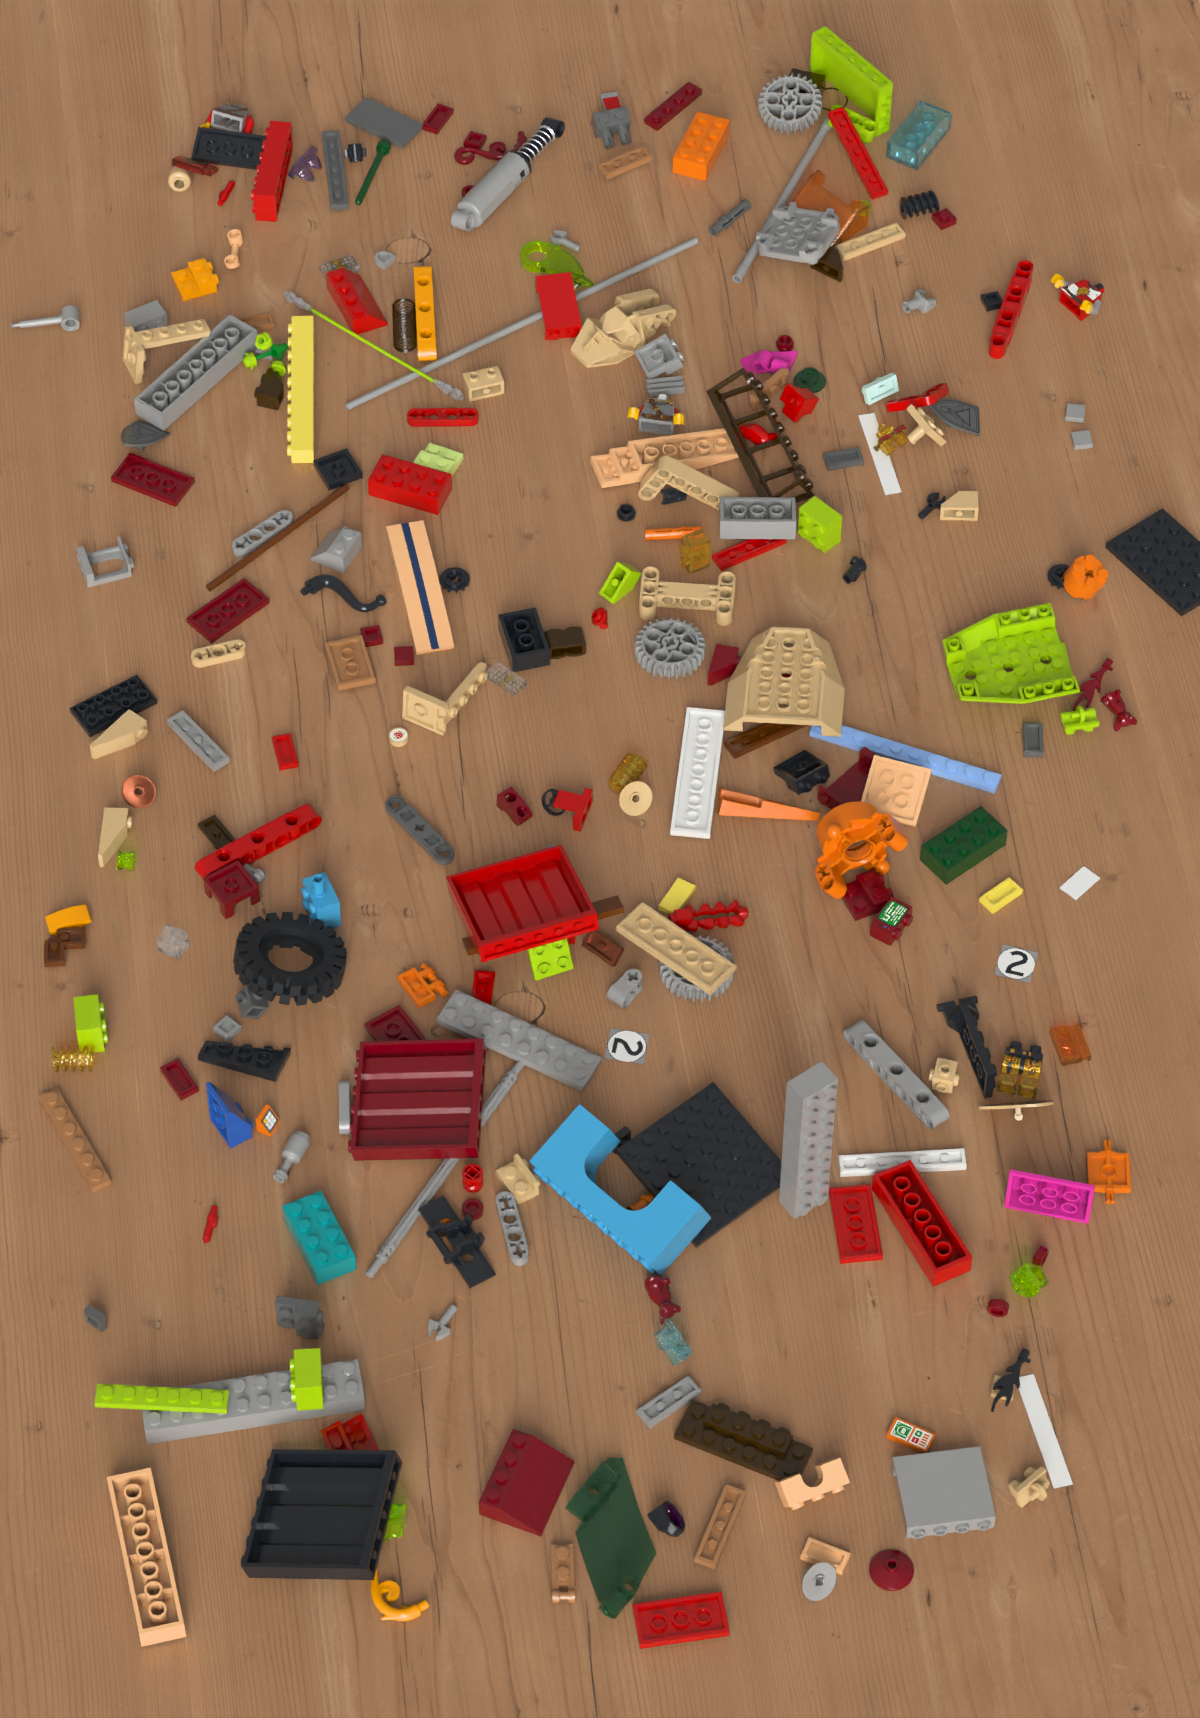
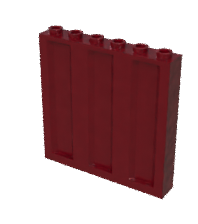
[348,1038,487,1161]

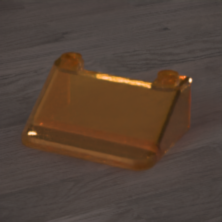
[788,170,869,248]

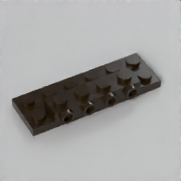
[674,1400,813,1481]

